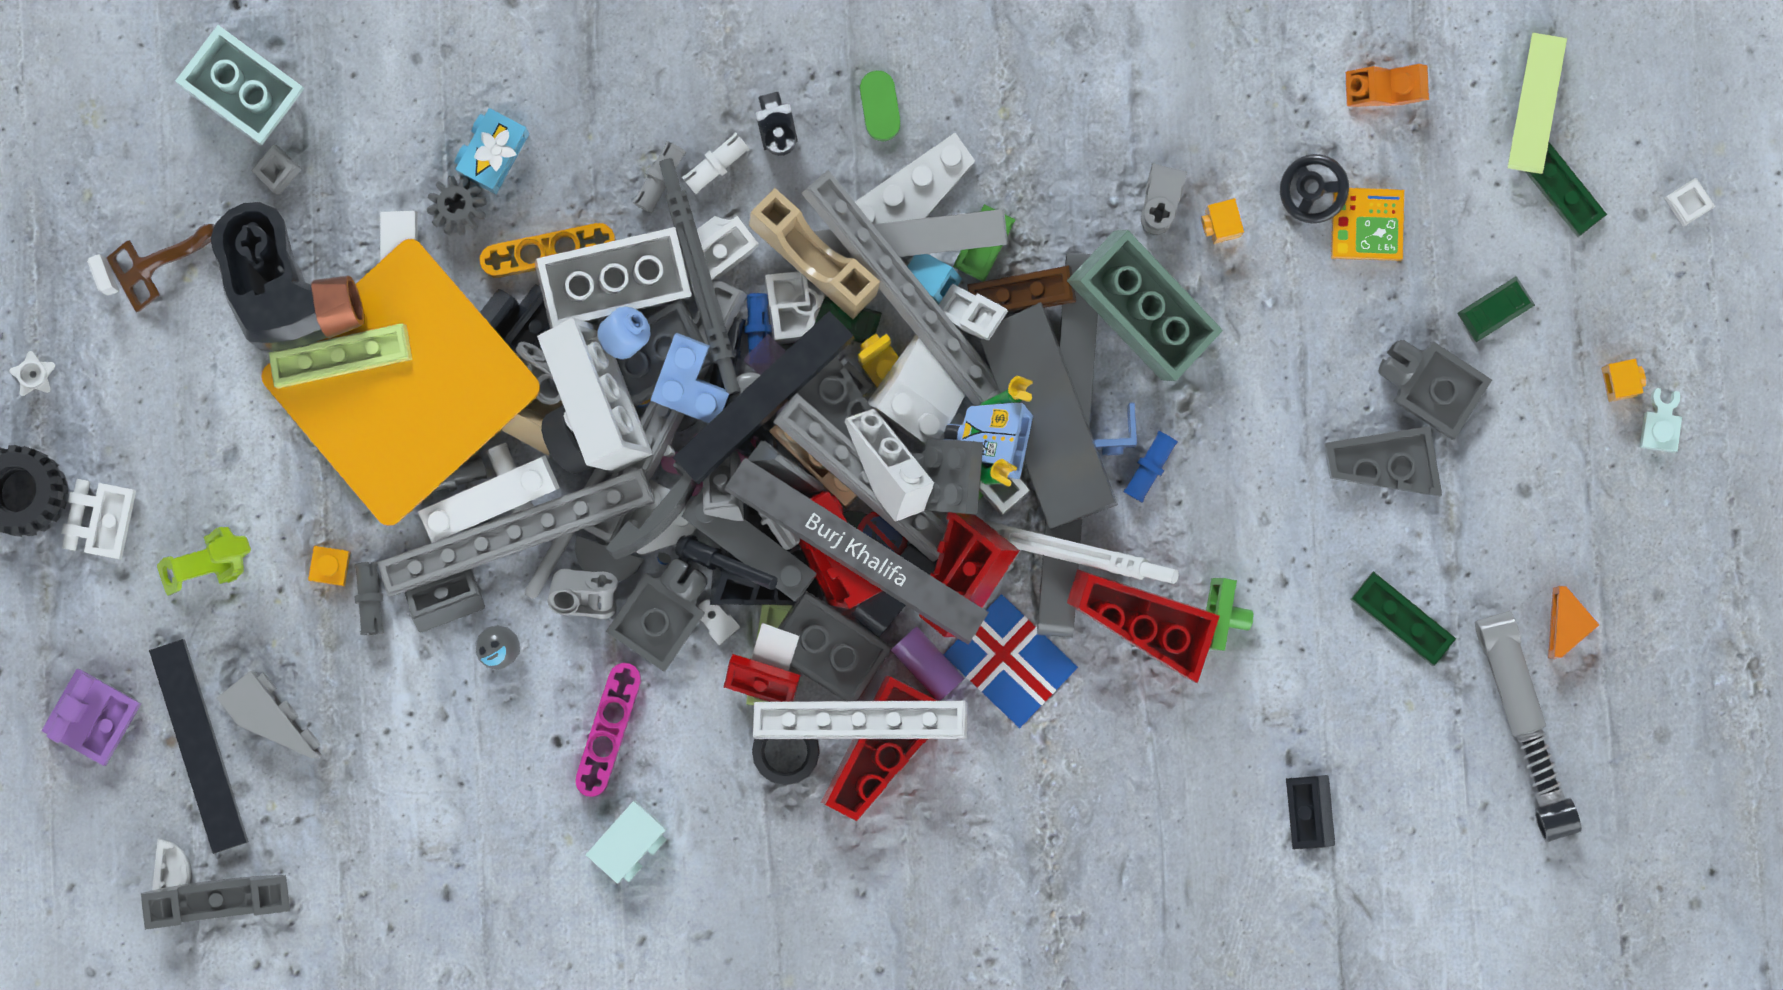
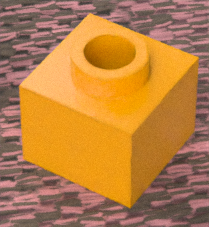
[1201,198,1244,244]
[1601,358,1646,402]

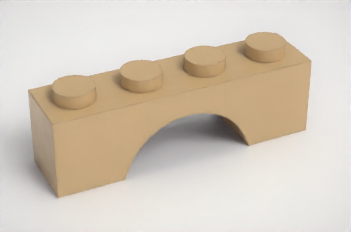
[749,188,880,319]

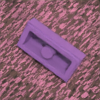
[891,626,965,701]

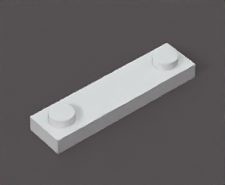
[418,455,560,543]

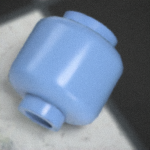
[597,306,651,359]

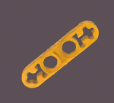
[480,223,616,278]

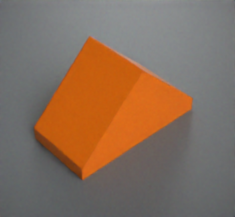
[1548,586,1599,659]

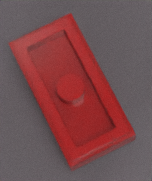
[724,654,801,702]

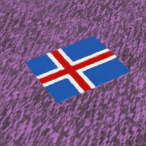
[943,594,1078,729]

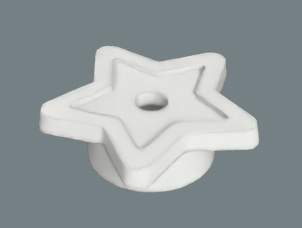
[9,351,55,396]

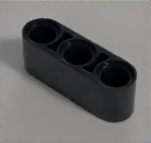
[852,543,938,638]

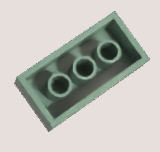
[1067,230,1223,381]

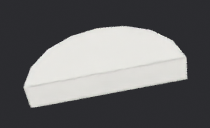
[152,839,192,890]

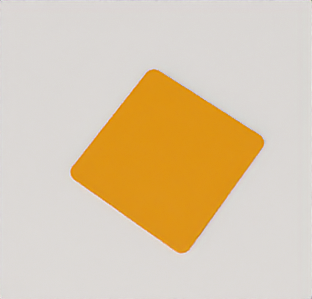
[261,239,540,526]

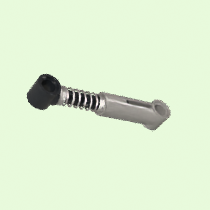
[1475,611,1582,842]

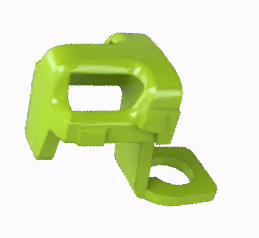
[157,527,251,596]

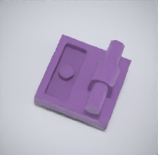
[41,669,142,766]

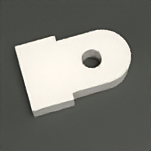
[698,600,741,646]

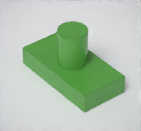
[1206,578,1254,651]

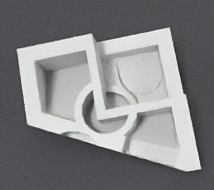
[765,271,825,346]

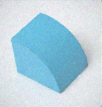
[907,254,962,305]

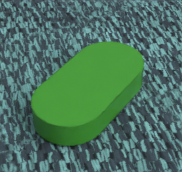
[860,70,900,142]

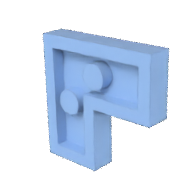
[650,333,729,423]

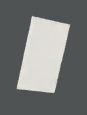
[751,623,799,671]

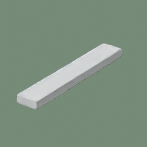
[753,701,967,739]

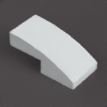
[939,284,1008,341]

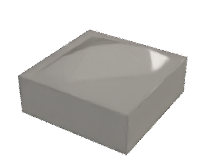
[251,144,302,195]

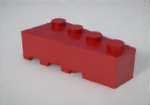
[1067,569,1220,684]
[820,676,937,821]

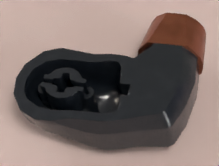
[210,202,364,351]

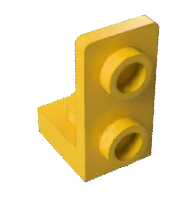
[858,334,899,388]

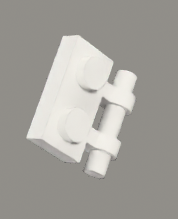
[61,479,136,560]

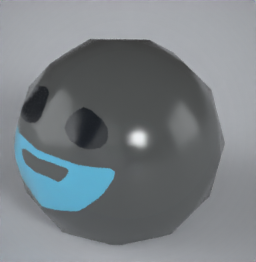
[475,625,520,670]

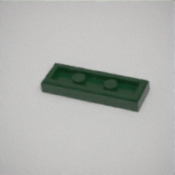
[1525,142,1608,237]
[1350,571,1457,666]

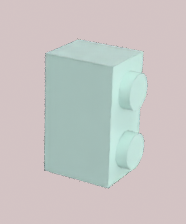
[586,801,667,884]

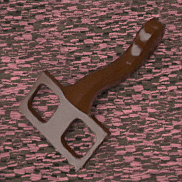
[106,224,215,313]

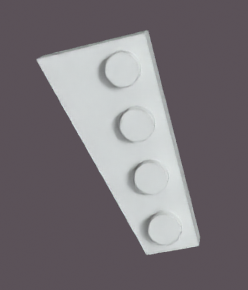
[855,133,975,224]

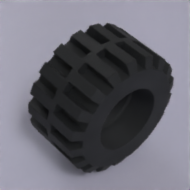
[0,445,68,537]

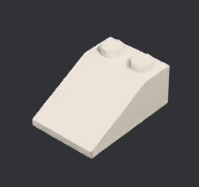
[868,334,965,447]

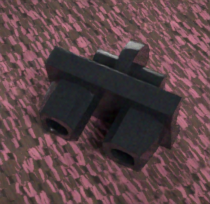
[755,92,798,156]

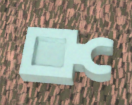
[1640,388,1682,453]

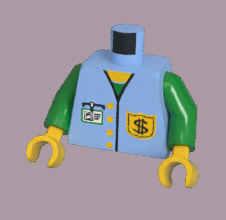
[944,376,1033,487]

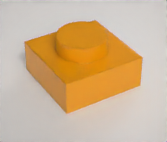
[308,546,351,587]

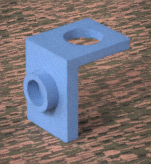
[1094,403,1137,456]

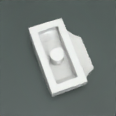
[683,216,759,282]

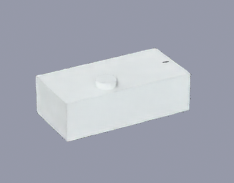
[535,227,692,329]
[537,318,653,472]

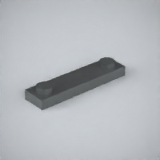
[681,488,817,602]

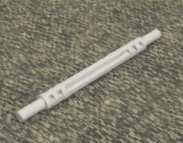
[985,521,1179,584]

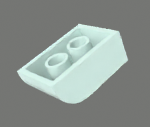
[175,25,304,145]

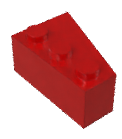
[798,491,883,609]
[919,512,1020,638]

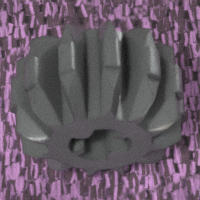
[427,176,487,236]

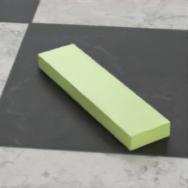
[1507,32,1567,174]
[269,323,412,388]

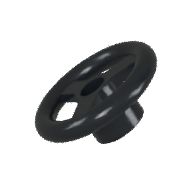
[1280,154,1349,224]

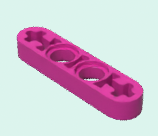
[575,663,641,797]

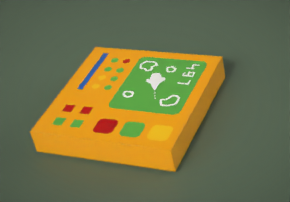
[1331,188,1404,261]

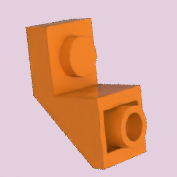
[1345,64,1429,107]

